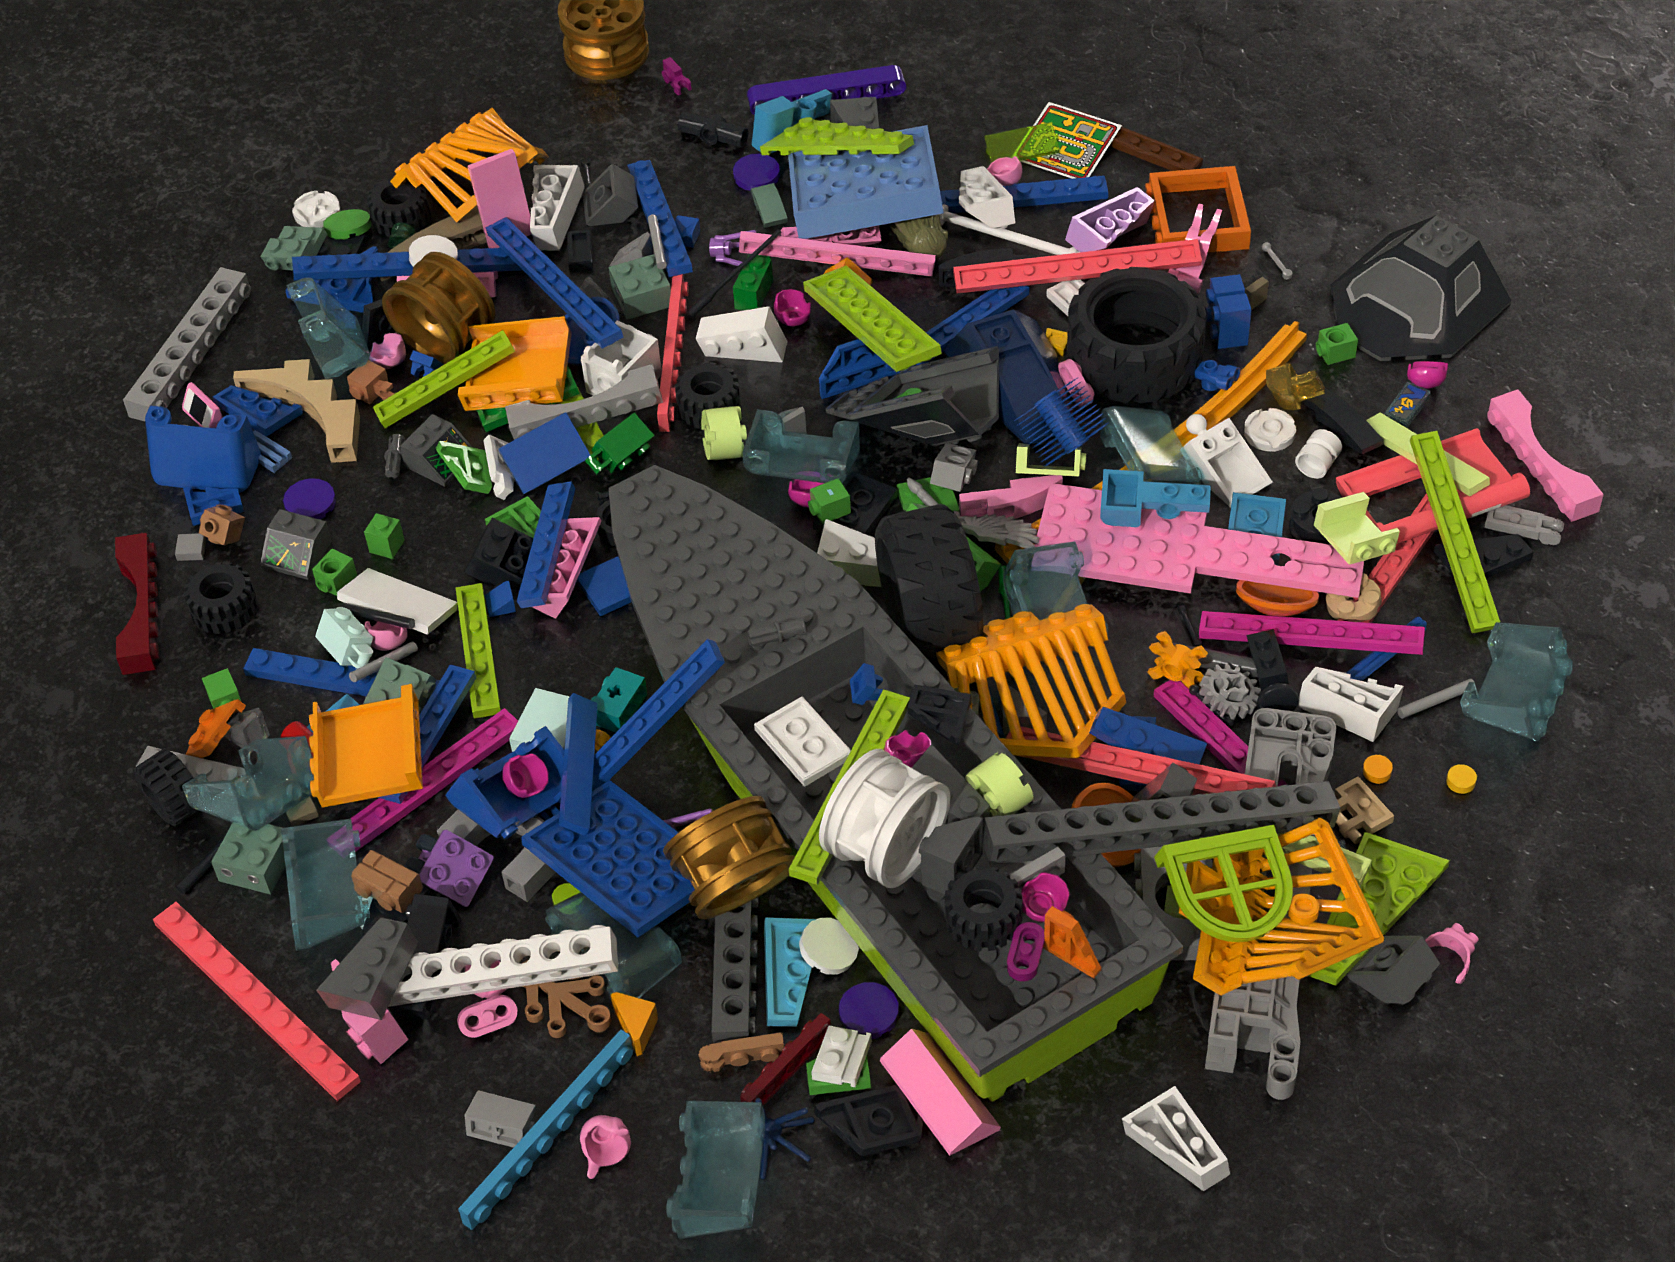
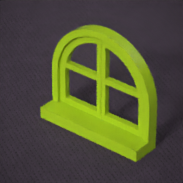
[1154,825,1293,942]

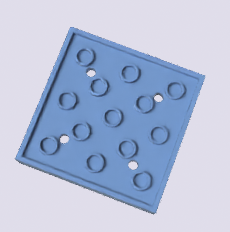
[788,125,944,239]

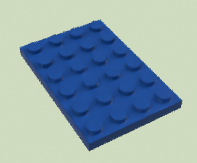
[521,780,695,938]

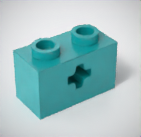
[591,667,647,733]

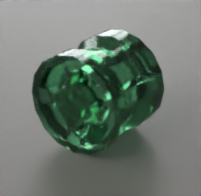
[388,223,415,249]

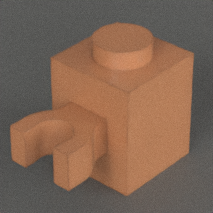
[347,359,394,404]

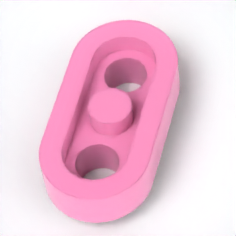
[1058,359,1094,408]
[457,995,517,1038]

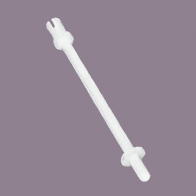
[940,204,1080,255]

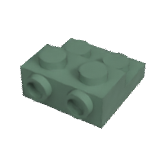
[261,226,327,271]
[363,657,436,715]

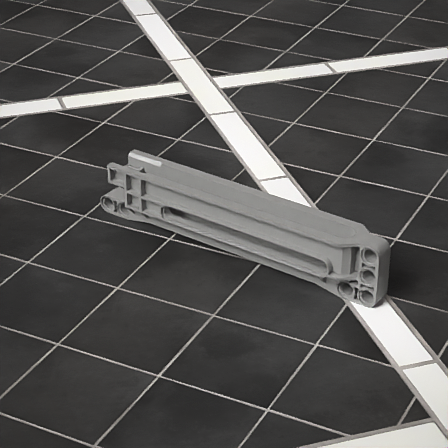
[1205,708,1336,1100]

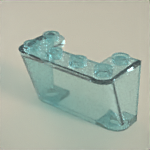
[286,277,370,380]
[743,409,860,483]
[1460,622,1573,741]
[182,736,314,831]
[545,892,682,998]
[667,1101,765,1239]

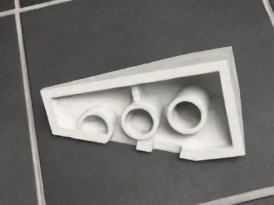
[959,166,1015,229]

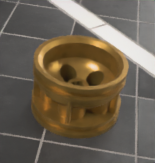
[558,0,649,80]
[382,251,496,364]
[663,796,795,919]

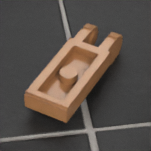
[698,1033,784,1072]

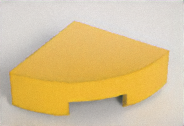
[1046,328,1067,356]

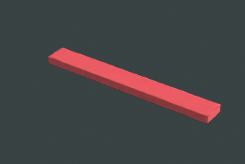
[1337,493,1434,623]

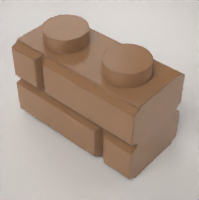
[351,850,423,913]

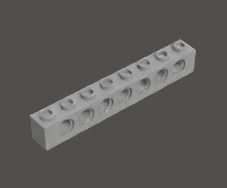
[123,267,251,421]

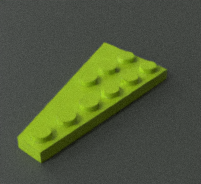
[760,117,914,155]
[1308,832,1450,986]

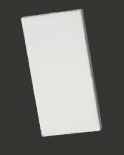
[337,568,458,634]

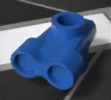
[1195,360,1240,391]

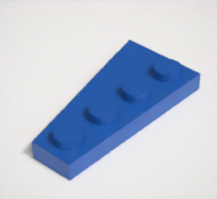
[1089,707,1207,764]

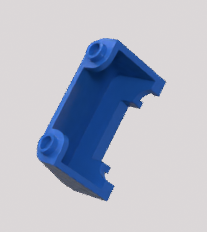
[145,406,262,493]
[445,726,564,839]

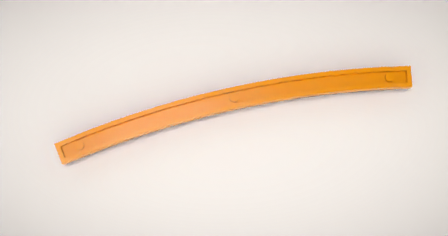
[995,321,1307,566]

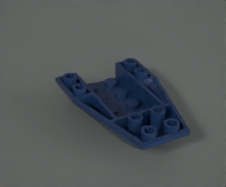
[944,309,1069,445]

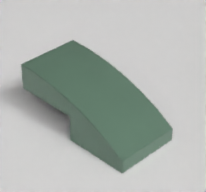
[751,183,788,228]

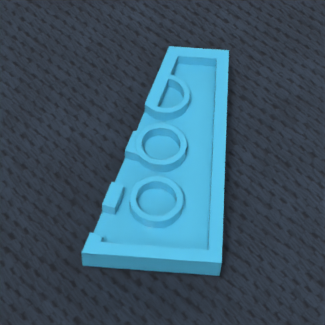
[764,918,816,1027]

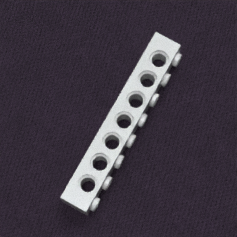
[388,925,618,1007]

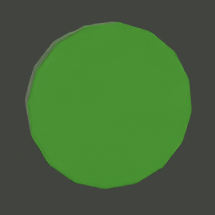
[323,209,372,239]

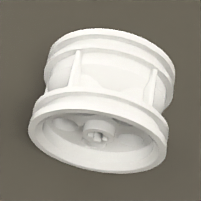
[819,749,950,888]

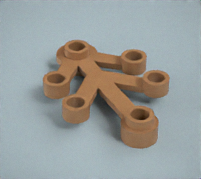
[522,960,611,1038]

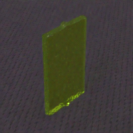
[984,122,1060,163]

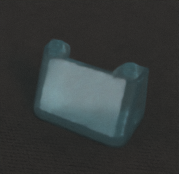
[1101,406,1202,485]
[1003,541,1109,666]
[281,819,370,951]

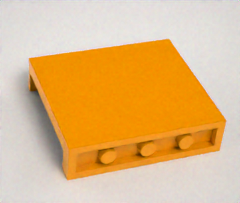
[458,316,571,411]
[309,684,423,808]

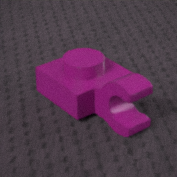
[662,57,691,95]

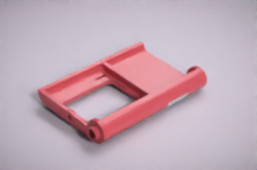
[1336,428,1530,544]

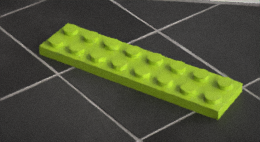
[803,265,942,372]

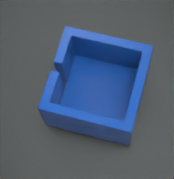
[1205,274,1251,349]

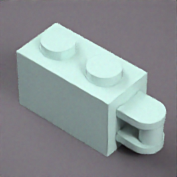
[315,607,373,669]

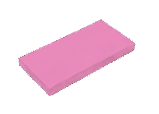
[468,149,532,248]

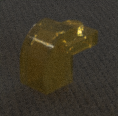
[1266,363,1325,410]

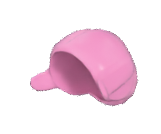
[580,1115,631,1179]

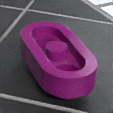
[1007,922,1045,981]

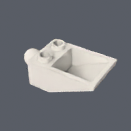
[1179,414,1273,508]

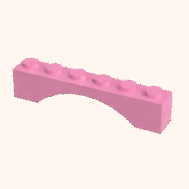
[1487,390,1603,522]

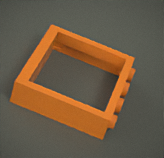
[1145,166,1251,253]

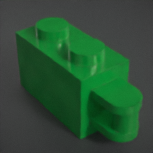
[733,255,773,311]
[585,413,654,475]

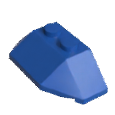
[819,339,914,399]

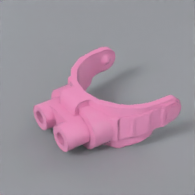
[1425,923,1479,984]

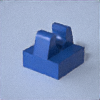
[409,350,444,378]
[850,663,883,705]

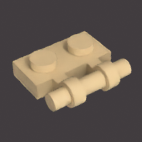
[1334,777,1394,844]

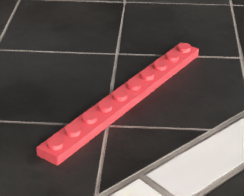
[953,239,1202,294]
[1005,726,1277,795]
[153,902,361,1101]

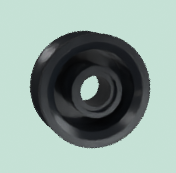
[1289,488,1342,545]

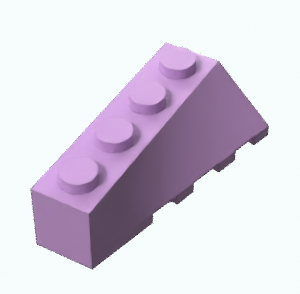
[1065,187,1154,252]

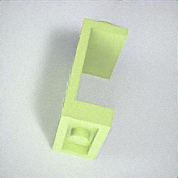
[1016,444,1086,476]
[1314,492,1400,565]

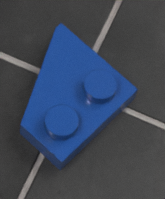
[183,487,244,526]

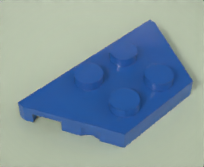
[285,277,373,313]

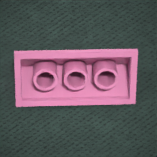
[533,517,601,619]
[880,1028,1001,1156]

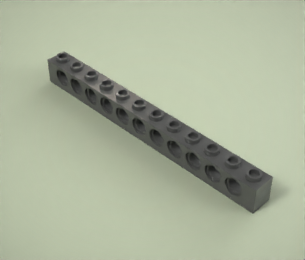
[983,781,1340,865]

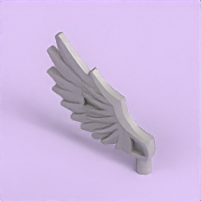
[953,511,1040,551]

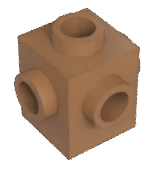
[199,504,245,545]

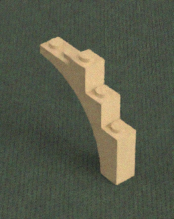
[233,359,360,463]

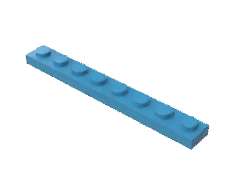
[458,1029,633,1230]

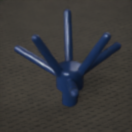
[749,1098,815,1180]

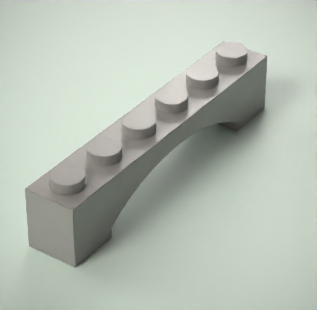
[505,364,663,440]

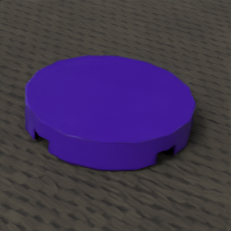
[733,154,780,191]
[283,479,336,520]
[839,982,899,1039]

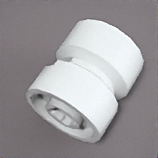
[1295,429,1342,479]

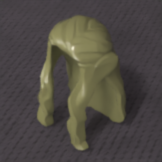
[889,214,948,261]

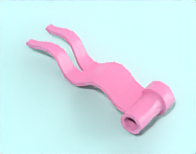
[1168,204,1222,294]

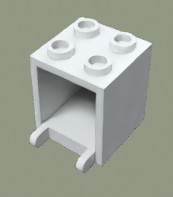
[581,320,662,396]

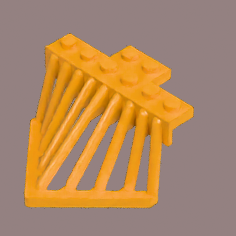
[390,108,549,223]
[936,604,1126,758]
[1179,818,1384,996]

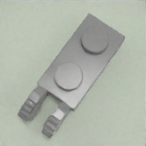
[1484,506,1564,545]

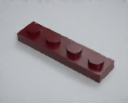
[740,1013,831,1118]

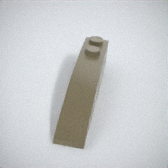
[380,206,487,281]

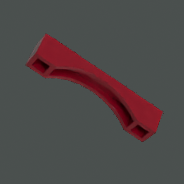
[115,532,159,675]

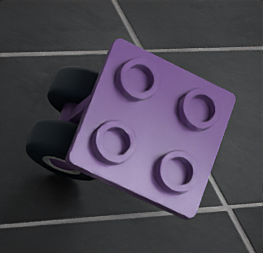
[404,830,494,907]

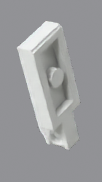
[483,435,515,500]

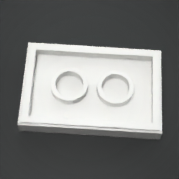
[754,696,851,787]

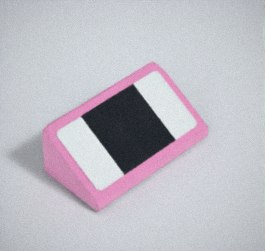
[182,382,222,428]

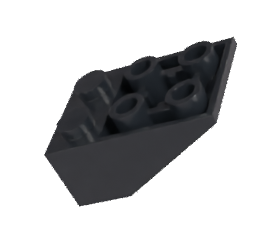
[464,517,534,590]

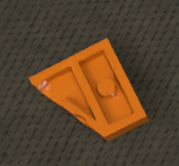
[185,699,246,758]
[1044,906,1101,978]

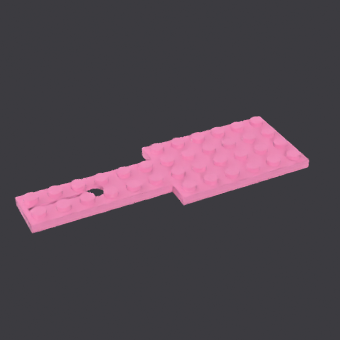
[1030,483,1364,598]

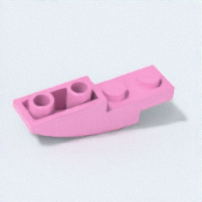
[780,225,881,246]
[959,475,1063,519]

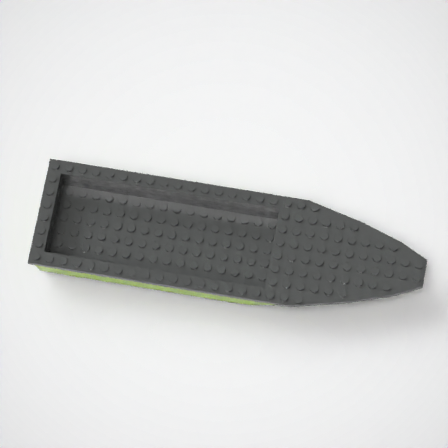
[609,465,1183,1102]

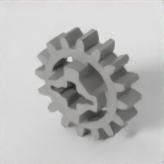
[1199,664,1261,720]

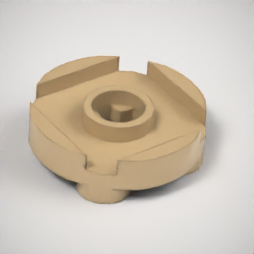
[1326,573,1382,622]

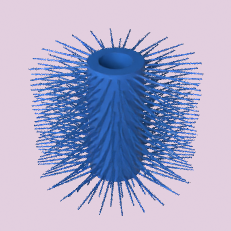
[1014,377,1109,467]

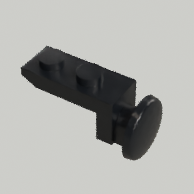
[1246,629,1299,711]

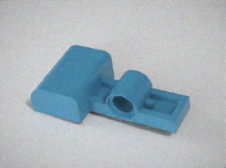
[752,89,832,153]
[1100,469,1211,527]

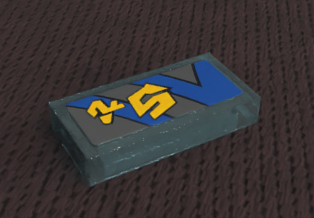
[1384,382,1431,428]

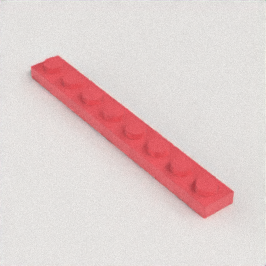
[657,274,689,432]

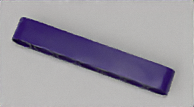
[747,65,906,115]

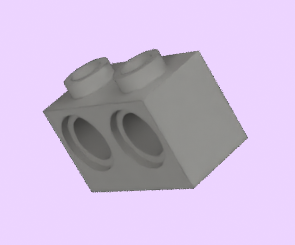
[930,443,978,492]

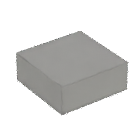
[175,533,206,561]

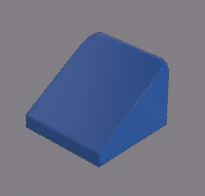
[485,581,516,617]

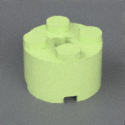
[701,406,747,460]
[965,752,1034,817]

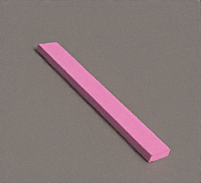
[739,231,935,276]

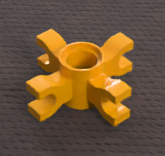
[1147,631,1208,689]

